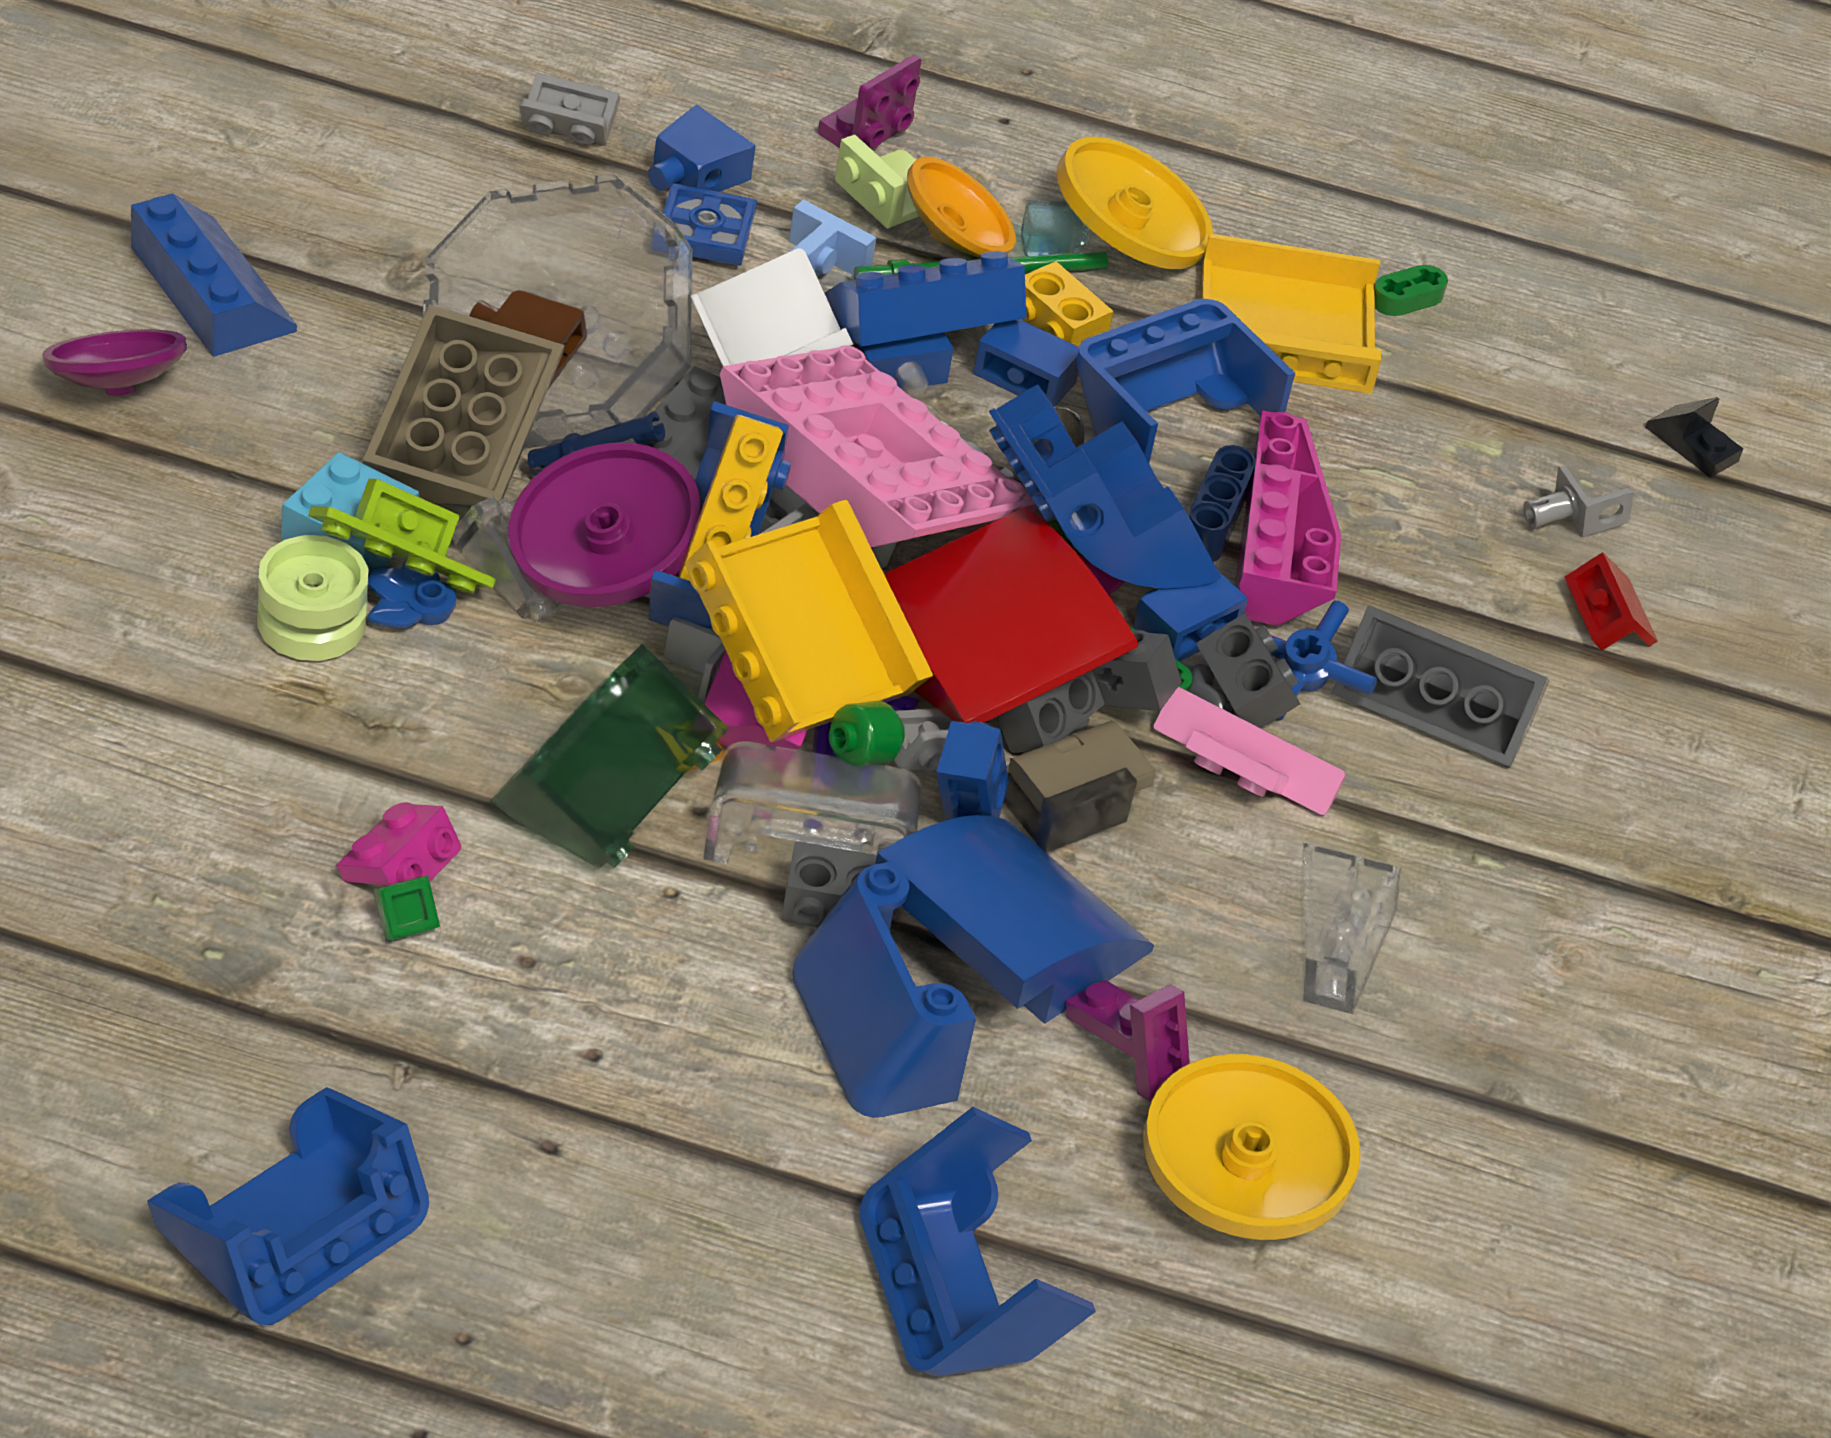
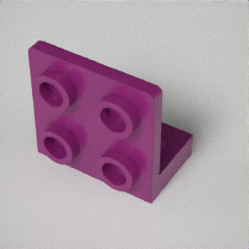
[817,55,922,149]

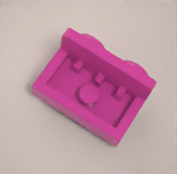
[336,802,461,886]

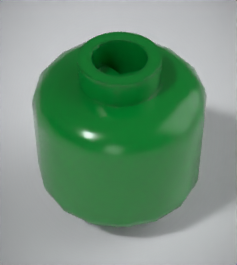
[829,701,905,768]

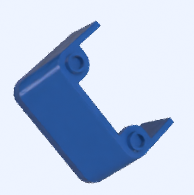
[1076,299,1295,463]
[649,401,792,628]
[860,1107,1096,1377]

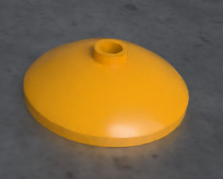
[907,157,1016,258]

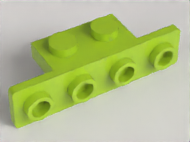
[308,479,496,594]

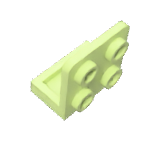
[835,134,919,229]

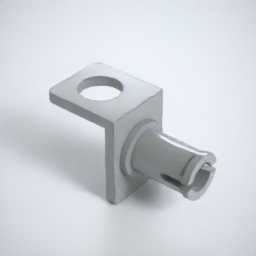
[1523,465,1633,538]
[664,617,726,704]

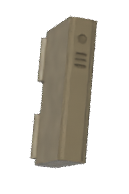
[1009,721,1155,825]

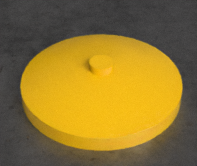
[1056,137,1213,269]
[1143,1054,1361,1240]

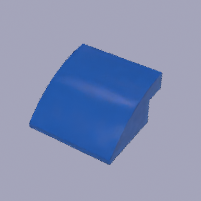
[875,815,1154,1024]

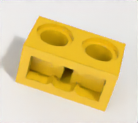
[1020,261,1114,347]

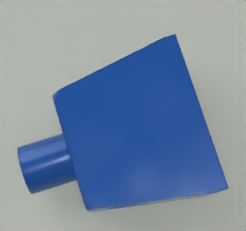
[648,105,756,192]

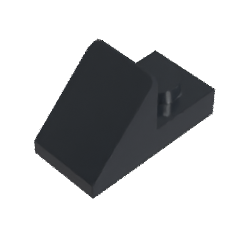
[1645,397,1743,478]

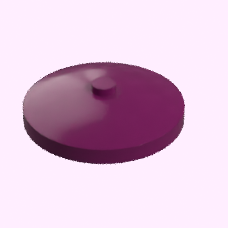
[508,443,703,607]

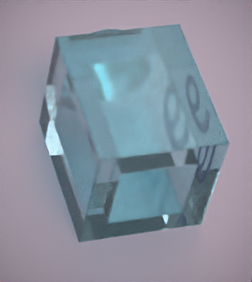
[1020,200,1088,256]

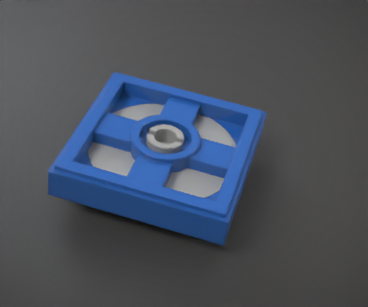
[655,183,757,266]

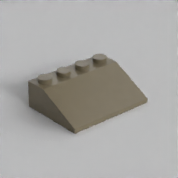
[362,304,564,506]

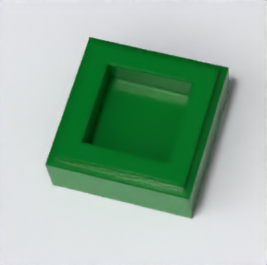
[373,875,440,940]

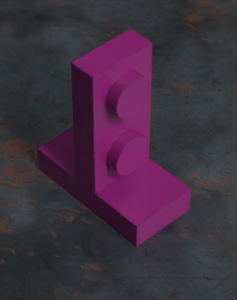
[1065,980,1190,1102]

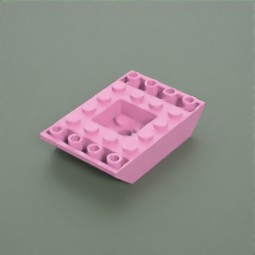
[720,346,1037,548]

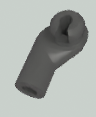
[1188,664,1234,714]

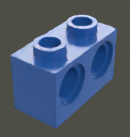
[936,721,1009,821]

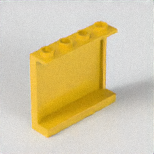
[1200,233,1382,394]
[684,499,933,742]

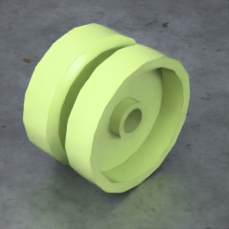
[257,535,369,661]

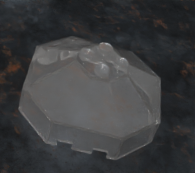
[423,173,693,449]

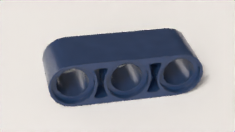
[1189,445,1256,562]

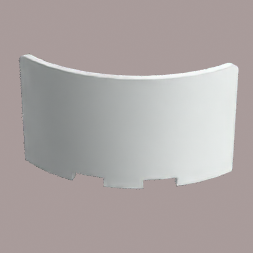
[690,248,853,367]

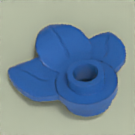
[368,560,456,628]

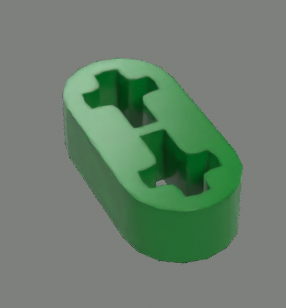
[1374,265,1448,316]

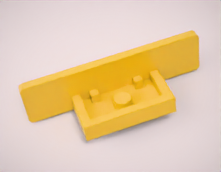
[678,415,783,581]

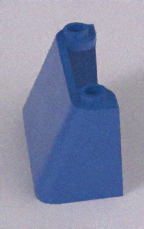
[792,860,976,1118]
[147,1087,429,1325]

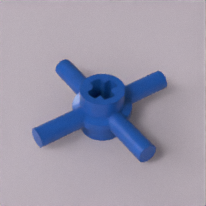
[1271,601,1377,720]

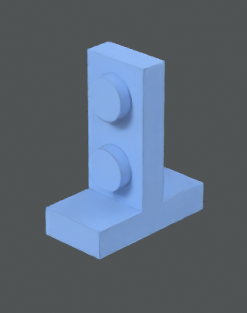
[788,199,876,277]

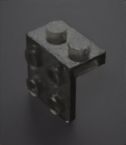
[1003,768,1137,853]

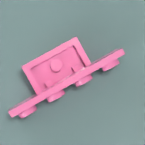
[1154,687,1346,815]

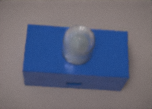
[855,332,954,398]

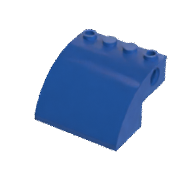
[989,384,1221,589]

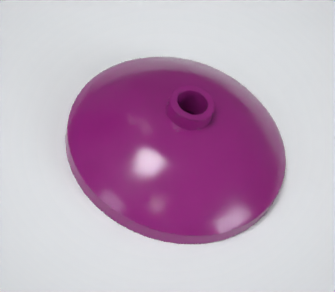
[42,329,187,396]

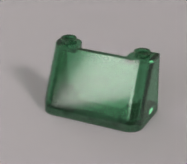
[490,644,729,869]

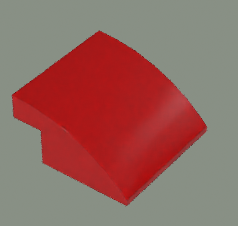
[884,507,1139,723]

